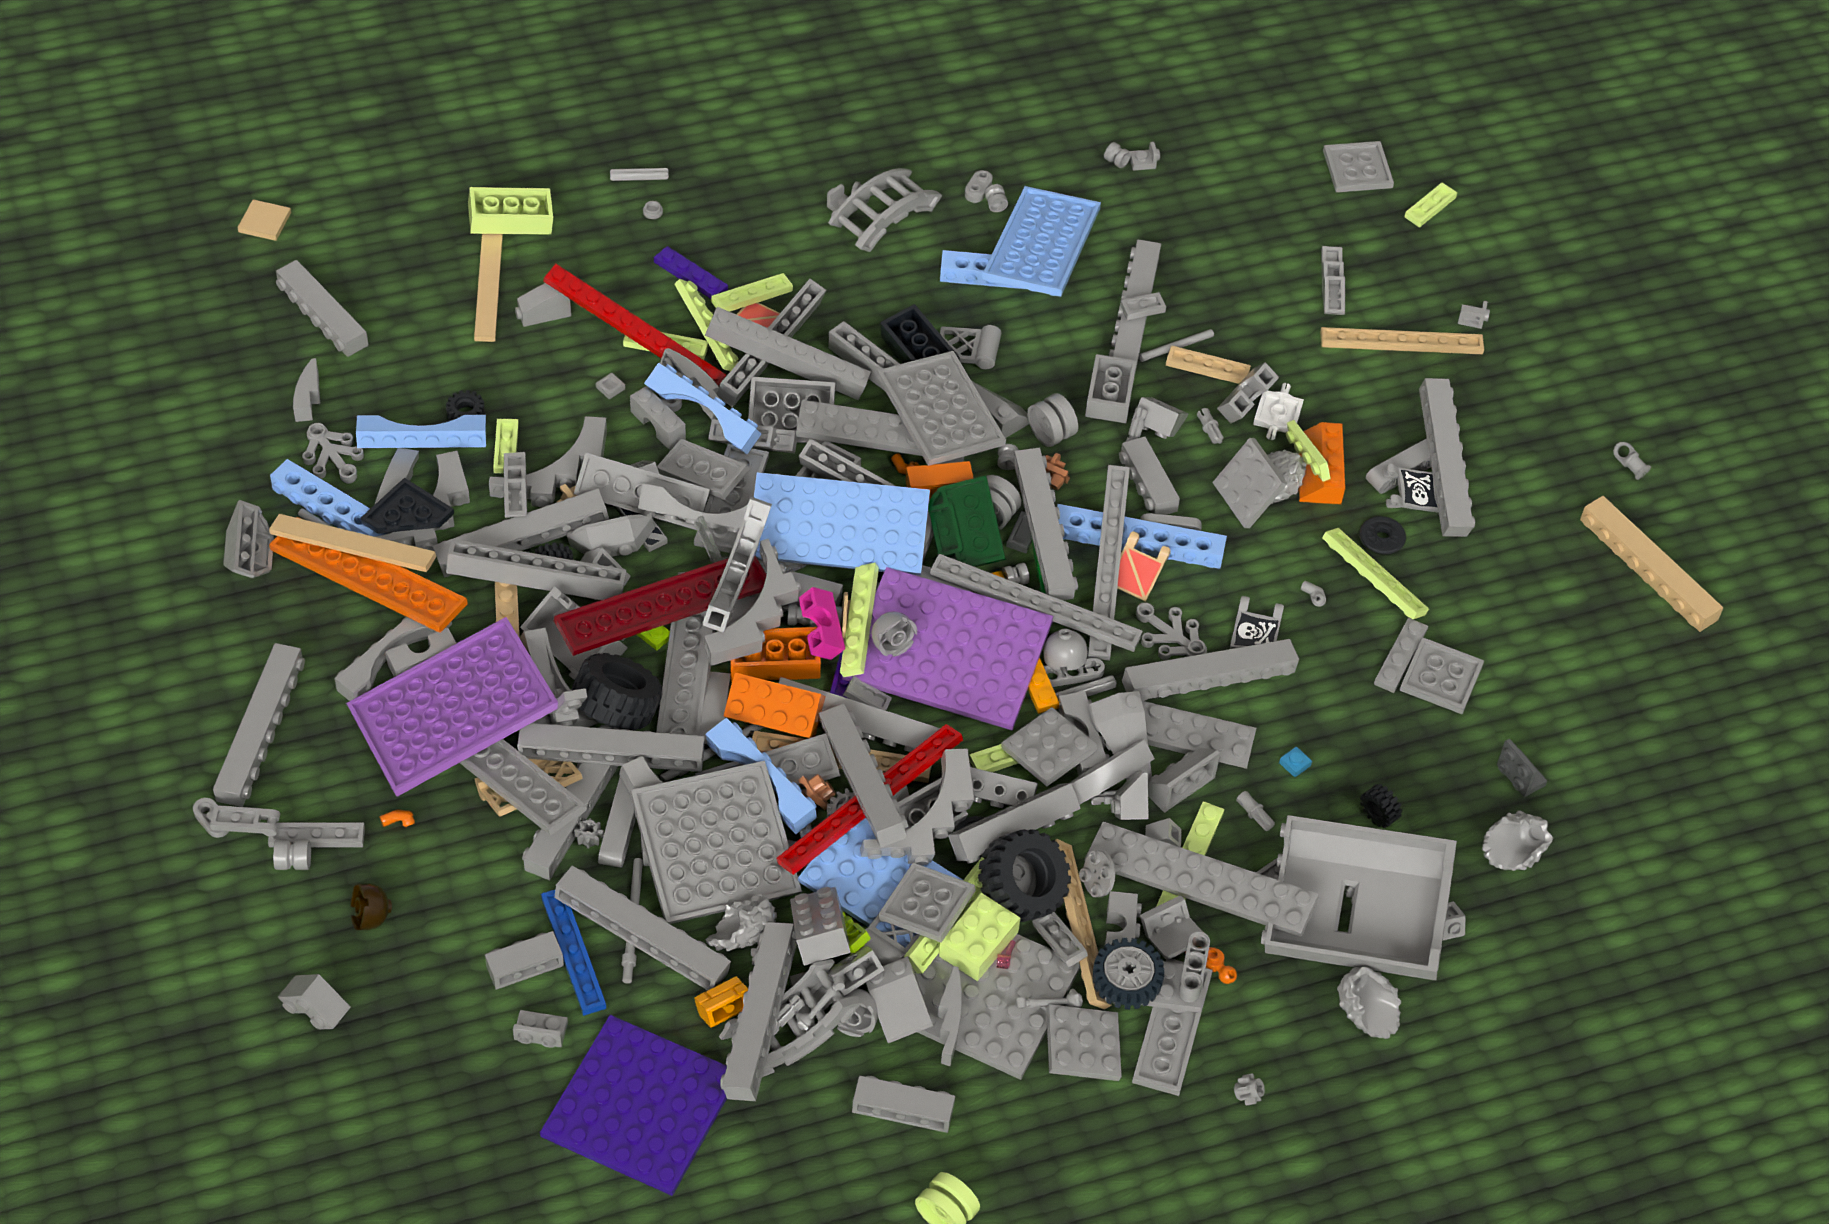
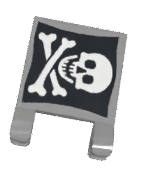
[1382,464,1439,513]
[1230,596,1284,649]

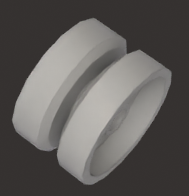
[1027,393,1078,447]
[987,475,1021,529]

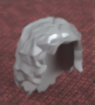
[1267,450,1307,504]
[1482,811,1553,871]
[705,894,777,951]
[1337,967,1401,1039]

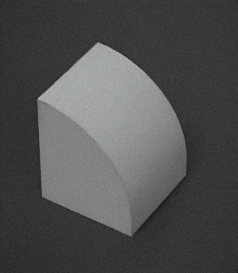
[1145,818,1181,847]

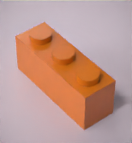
[906,461,973,499]

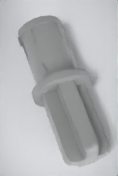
[1197,408,1224,444]
[1236,791,1275,831]

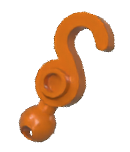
[1185,947,1237,984]

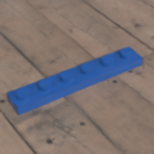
[541,890,606,1016]

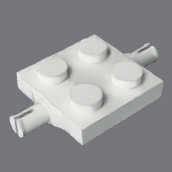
[1253,383,1304,440]

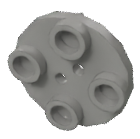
[1079,851,1122,897]

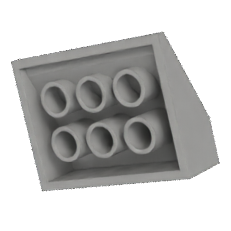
[748,377,836,444]

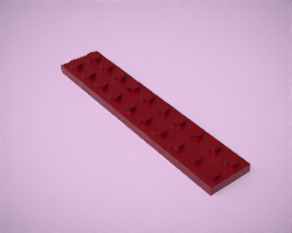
[554,556,767,656]

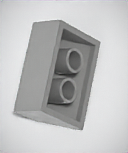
[1148,748,1220,813]

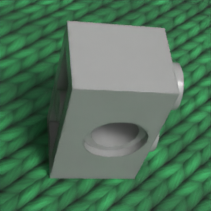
[827,945,884,996]

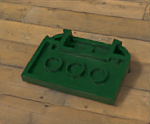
[928,476,1006,567]

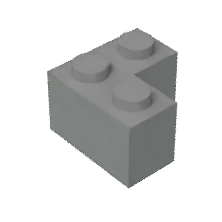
[278,974,350,1030]

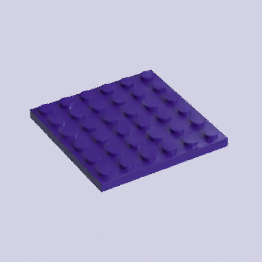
[540,1015,727,1196]

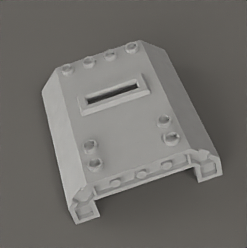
[1261,815,1457,980]

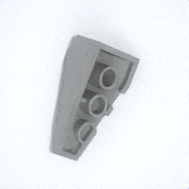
[972,381,1029,438]
[1089,691,1152,781]

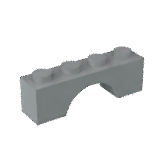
[1058,691,1110,776]

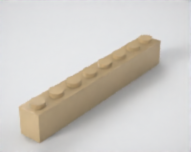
[1580,496,1723,632]

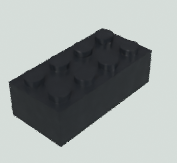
[880,304,960,364]

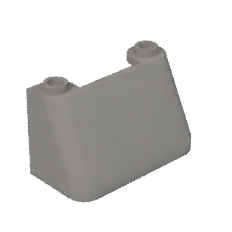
[520,587,628,680]

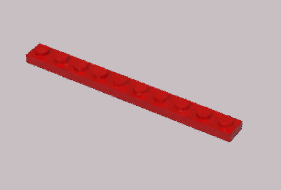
[543,264,727,386]
[776,724,963,875]

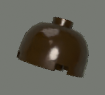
[351,883,392,930]

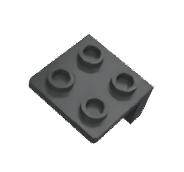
[1497,739,1547,797]

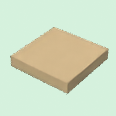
[238,200,291,241]

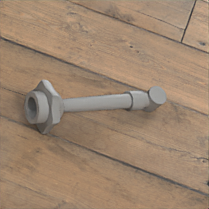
[796,976,845,1032]
[1016,989,1083,1008]

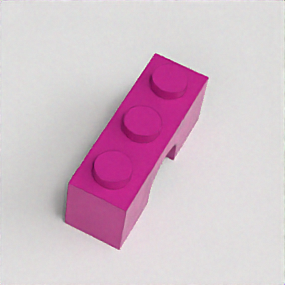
[799,587,845,660]

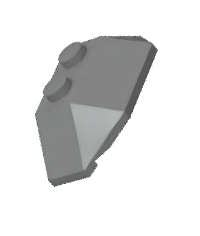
[224,500,274,578]
[566,514,655,557]

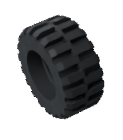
[571,653,663,731]
[978,829,1071,922]

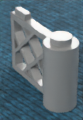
[940,325,1002,369]
[865,914,920,966]

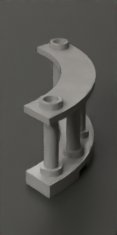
[828,168,942,252]
[719,959,862,1077]

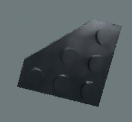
[361,478,454,534]

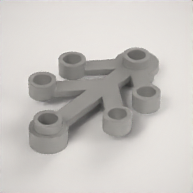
[302,423,364,484]
[1136,603,1207,660]

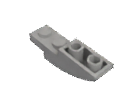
[660,348,721,420]

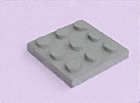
[1323,141,1394,192]
[1212,438,1288,528]
[1399,637,1484,714]
[1001,707,1098,786]
[879,863,976,943]
[1046,1004,1122,1081]

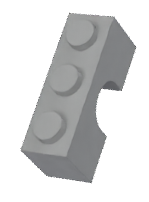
[1217,362,1279,423]
[630,386,686,450]
[385,628,457,677]
[1105,891,1141,945]

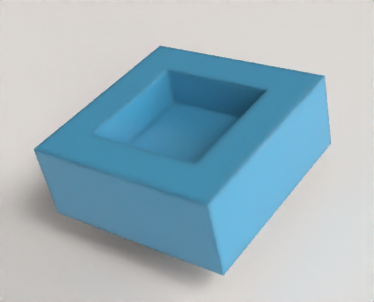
[1279,747,1312,777]

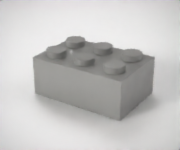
[1085,354,1137,423]

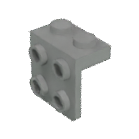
[1140,895,1203,959]

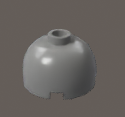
[871,611,917,657]
[1044,629,1088,670]
[830,988,878,1037]

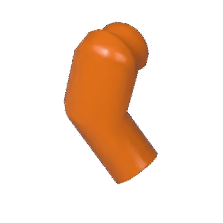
[891,454,920,475]
[379,810,415,827]

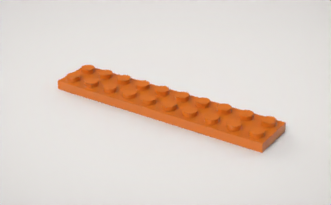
[269,517,468,633]

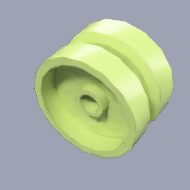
[915,1172,980,1224]

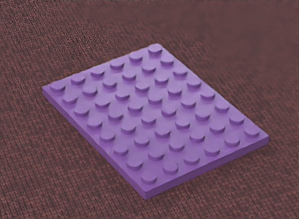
[843,567,1053,730]
[346,617,558,796]

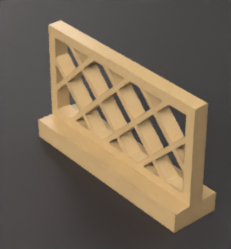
[475,759,583,817]

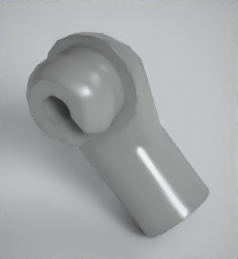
[1300,580,1326,607]

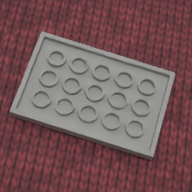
[877,351,1006,466]

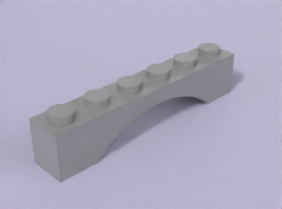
[638,483,748,533]
[335,617,452,701]

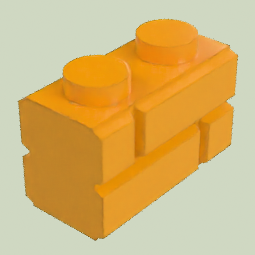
[694,976,748,1028]

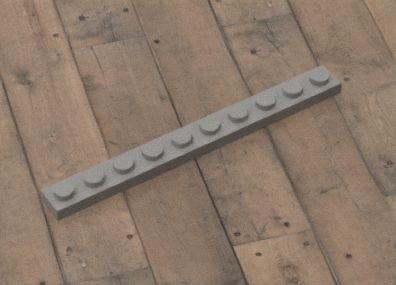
[1088,465,1130,661]
[930,554,1142,652]

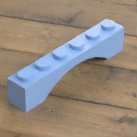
[644,363,761,454]
[356,415,486,448]
[705,718,817,834]

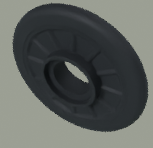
[1359,516,1406,554]

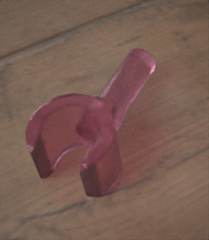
[996,940,1016,969]

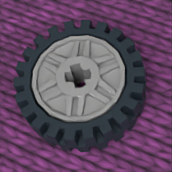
[1093,938,1164,1010]

